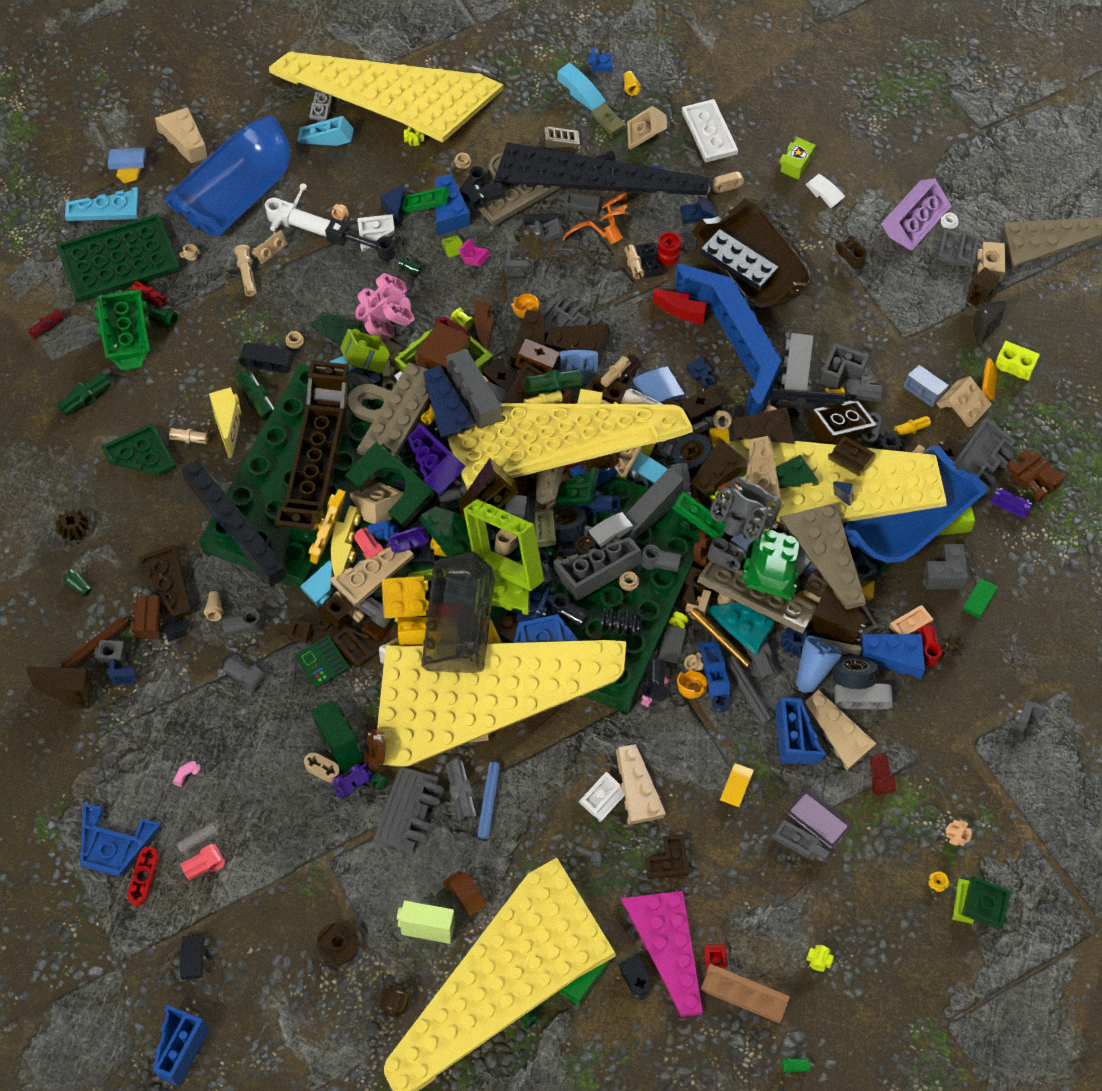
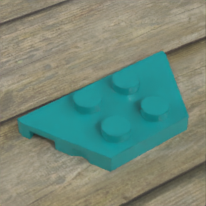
[707,602,774,655]

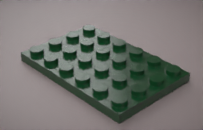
[56,213,180,302]

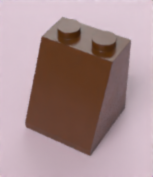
[415,321,470,376]

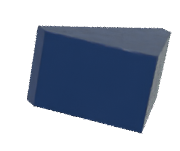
[380,185,405,224]

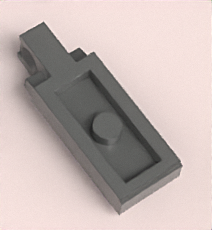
[773,820,830,863]

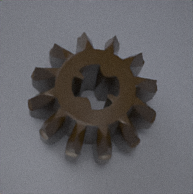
[55,508,89,542]

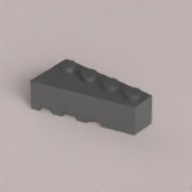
[446,349,503,428]
[554,537,642,601]

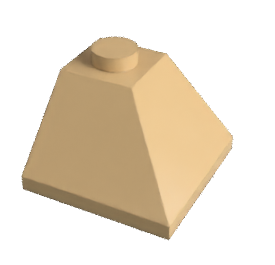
[627,106,667,150]
[350,482,404,524]

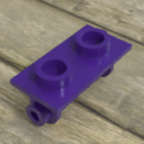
[990,488,1033,518]
[387,526,429,554]
[330,763,372,798]

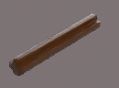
[61,617,128,668]

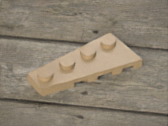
[746,436,781,502]
[804,690,876,771]
[616,744,666,825]

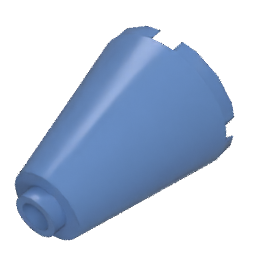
[795,636,842,693]

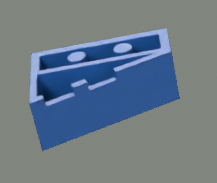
[435,173,470,235]
[859,634,925,680]
[775,697,825,764]
[153,1005,210,1087]

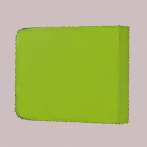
[441,235,463,257]

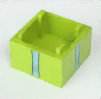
[340,329,390,373]

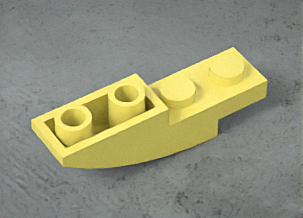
[331,506,361,577]

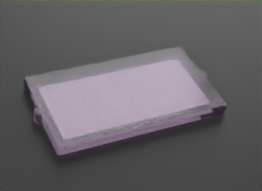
[785,788,853,849]

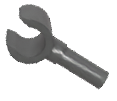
[576,846,602,867]

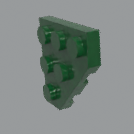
[101,423,177,476]
[419,507,496,564]

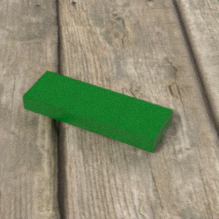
[401,187,449,214]
[672,491,726,538]

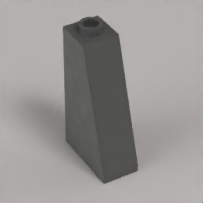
[624,467,684,541]

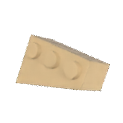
[155,107,207,163]

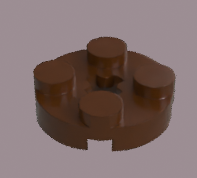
[694,530,714,567]
[363,729,386,770]

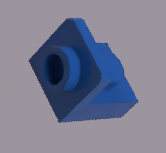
[588,48,613,72]
[368,520,399,541]

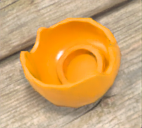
[511,294,540,319]
[677,670,708,699]

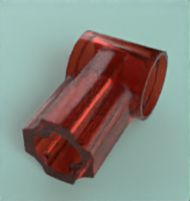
[869,753,896,795]

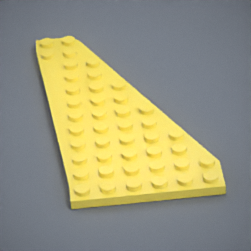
[269,52,503,143]
[447,403,693,490]
[377,640,626,768]
[384,858,616,1091]

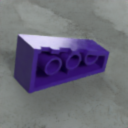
[408,424,466,495]

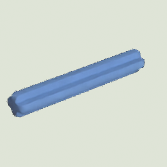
[478,762,500,839]

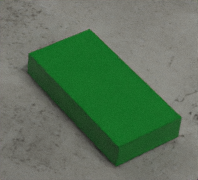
[963,578,998,619]

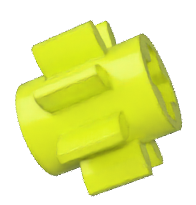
[404,126,424,146]
[806,945,834,971]

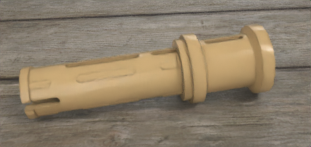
[234,245,256,296]

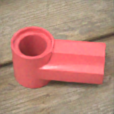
[353,527,384,559]
[180,844,225,881]

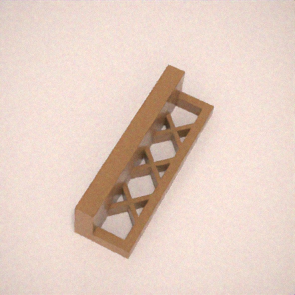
[700,964,790,1023]

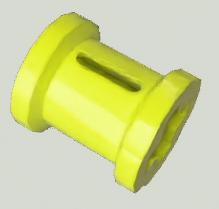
[451,308,474,330]

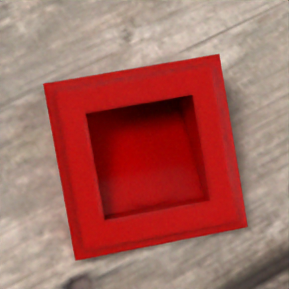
[703,944,727,969]

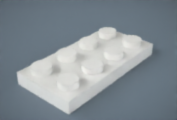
[682,99,738,163]

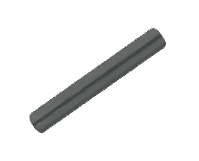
[725,656,772,724]

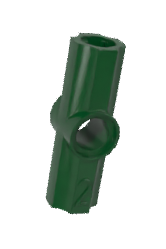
[236,370,274,421]
[525,370,583,394]
[56,372,112,416]

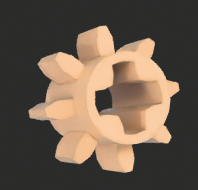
[946,820,972,846]

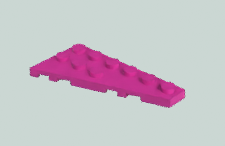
[621,891,703,1017]

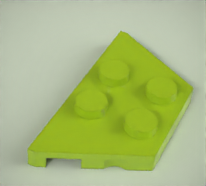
[489,560,530,615]

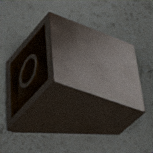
[809,584,866,645]

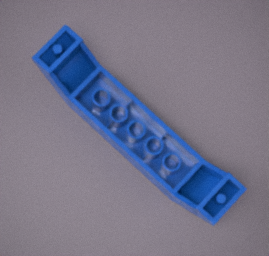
[674,264,782,415]

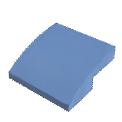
[108,148,146,169]
[558,350,598,385]
[633,367,684,405]

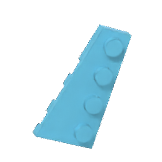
[65,187,139,221]

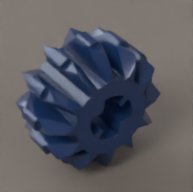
[780,627,811,659]

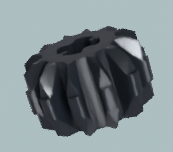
[874,431,906,452]

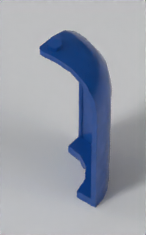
[163,116,290,236]
[843,445,988,563]

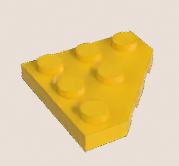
[308,489,346,564]

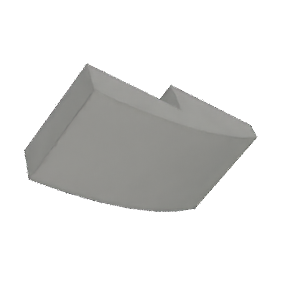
[309,92,333,121]
[588,512,634,547]

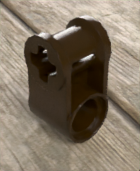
[835,235,867,269]
[580,453,619,472]

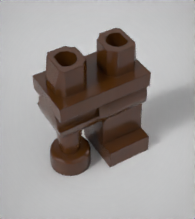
[1006,449,1066,502]

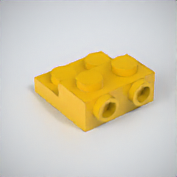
[381,576,429,618]

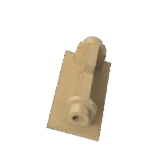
[251,230,288,264]

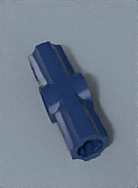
[577,490,621,515]

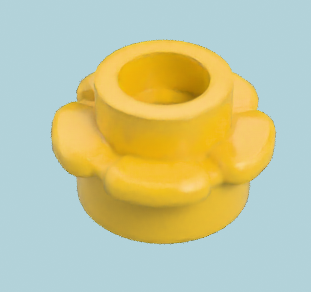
[928,872,949,892]

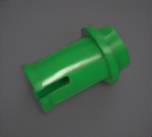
[782,1056,810,1074]

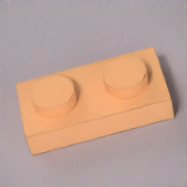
[889,605,933,634]

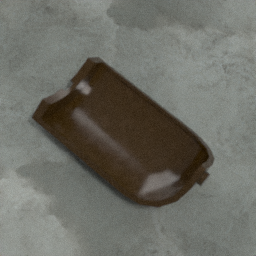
[692,197,813,308]

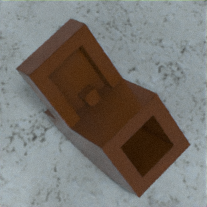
[443,871,487,917]

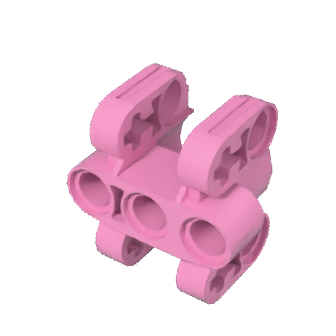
[355,273,414,341]

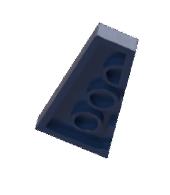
[423,365,475,441]

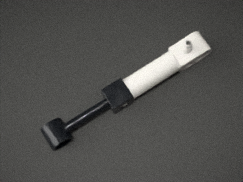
[265,198,395,261]

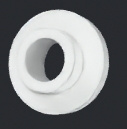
[941,213,958,230]

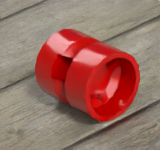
[657,232,681,265]

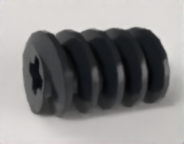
[601,606,644,638]

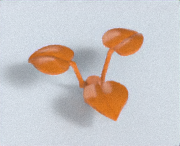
[562,193,627,245]

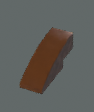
[474,301,494,352]

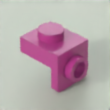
[459,239,490,267]

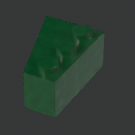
[311,700,363,774]

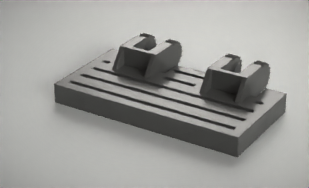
[543,296,613,346]
[953,417,1016,495]
[374,766,444,853]

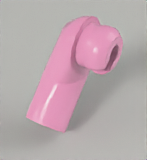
[173,761,201,786]

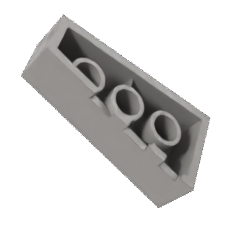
[779,333,813,411]

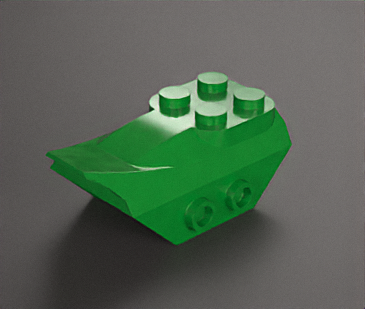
[94,289,150,371]
[741,530,799,602]

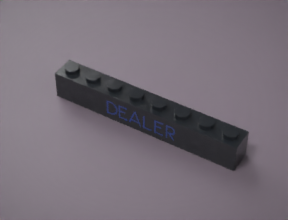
[181,459,287,587]

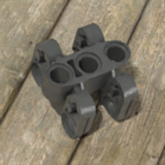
[710,476,782,540]

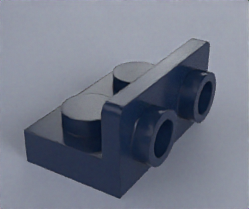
[517,586,554,622]

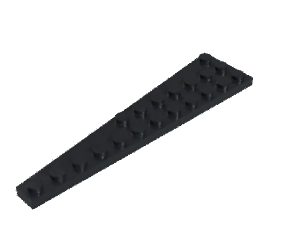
[494,142,710,196]

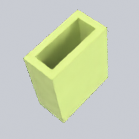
[397,901,455,944]

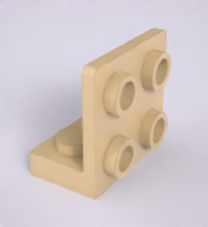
[936,376,992,427]

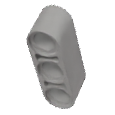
[834,684,893,710]

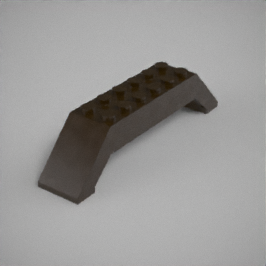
[275,360,349,530]

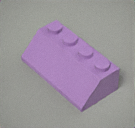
[881,178,951,250]

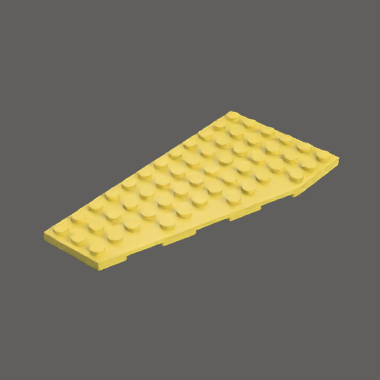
[711,439,947,534]

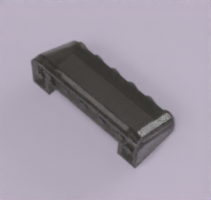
[421,552,495,673]

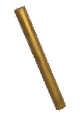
[690,608,751,668]

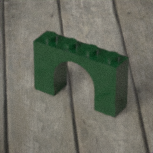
[345,442,435,528]

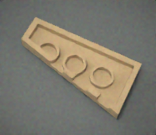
[329,547,414,607]

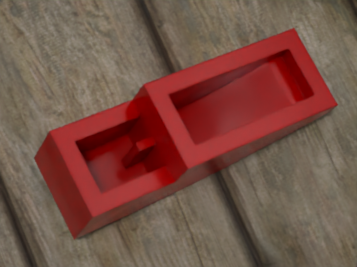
[653,289,706,325]

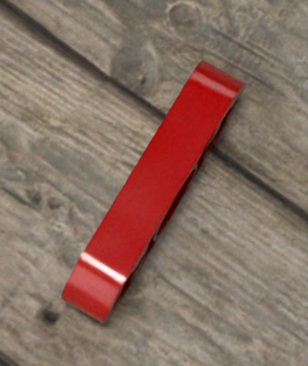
[127,847,159,907]

